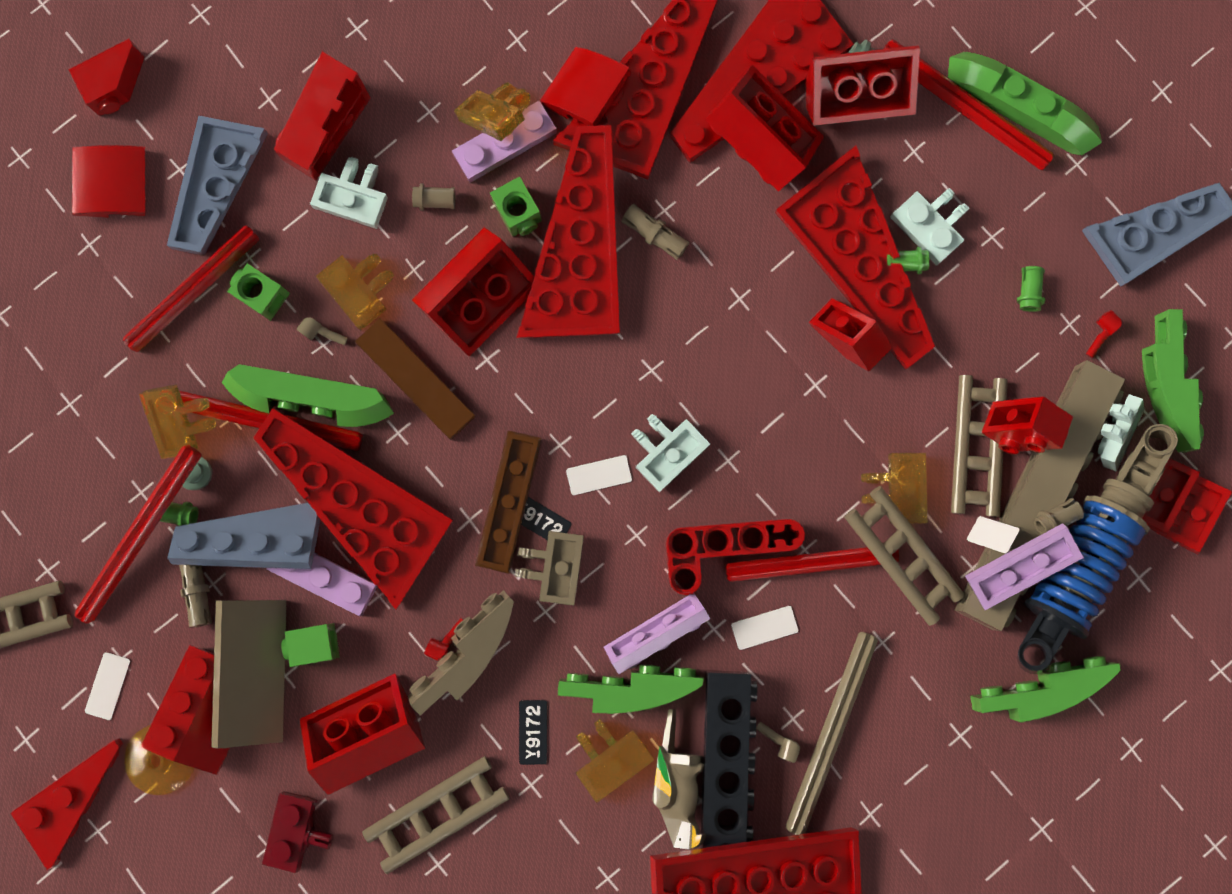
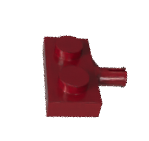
[262,791,333,873]

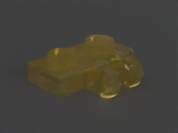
[454,82,531,141]
[316,253,394,331]
[139,384,216,459]
[861,453,928,524]
[576,719,654,803]

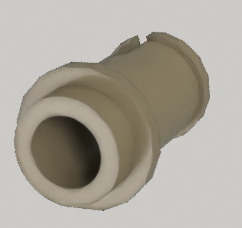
[412,183,455,211]
[1034,498,1084,535]

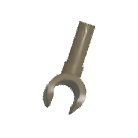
[297,318,348,346]
[756,721,800,763]

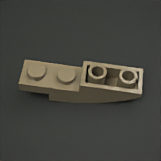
[408,590,514,716]

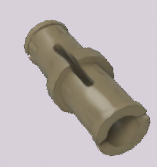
[621,204,690,260]
[179,565,212,628]

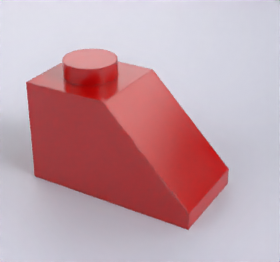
[68,39,145,116]
[809,298,892,372]

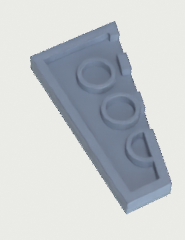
[167,116,268,256]
[1082,183,1232,287]
[167,503,321,569]

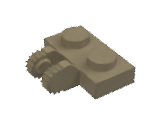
[515,531,584,606]

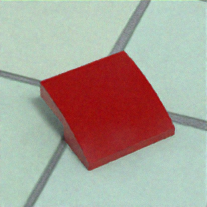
[540,47,631,126]
[72,145,145,218]
[1142,458,1232,555]

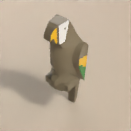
[652,709,706,849]

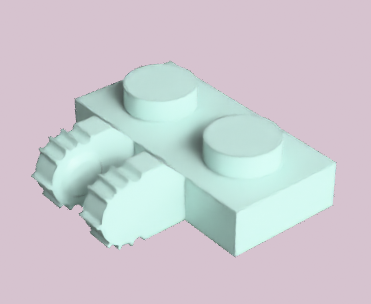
[310,157,388,229]
[890,188,970,266]
[1098,394,1144,471]
[631,414,710,493]

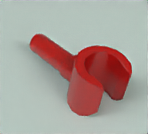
[1086,310,1122,358]
[424,618,463,661]

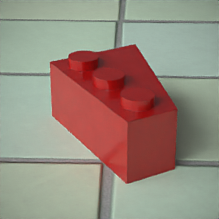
[274,51,371,181]

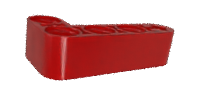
[666,519,805,595]

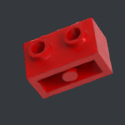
[981,396,1073,454]

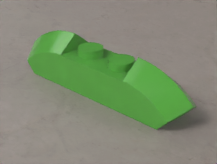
[948,52,1102,155]
[222,364,394,427]

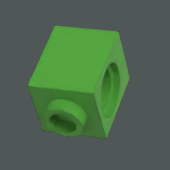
[490,176,542,237]
[227,263,290,321]
[281,623,340,667]

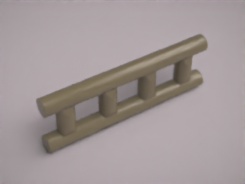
[951,375,1008,517]
[844,486,965,626]
[0,580,73,648]
[362,756,510,875]

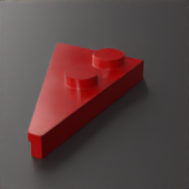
[10,738,123,870]

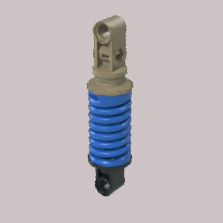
[1017,424,1178,674]

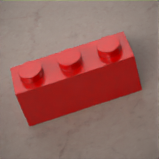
[806,46,920,125]
[705,65,824,192]
[412,227,534,357]
[140,645,230,775]
[300,673,425,795]

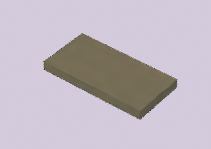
[211,600,286,749]

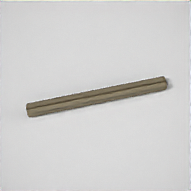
[786,632,878,835]

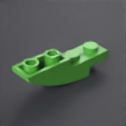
[1142,309,1204,453]
[970,656,1121,723]
[558,664,703,714]

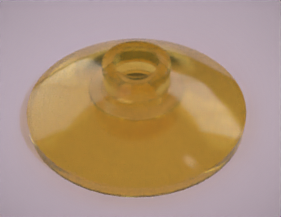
[124,725,194,795]

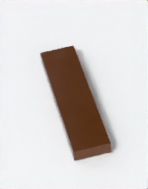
[355,318,476,440]
[475,431,542,574]

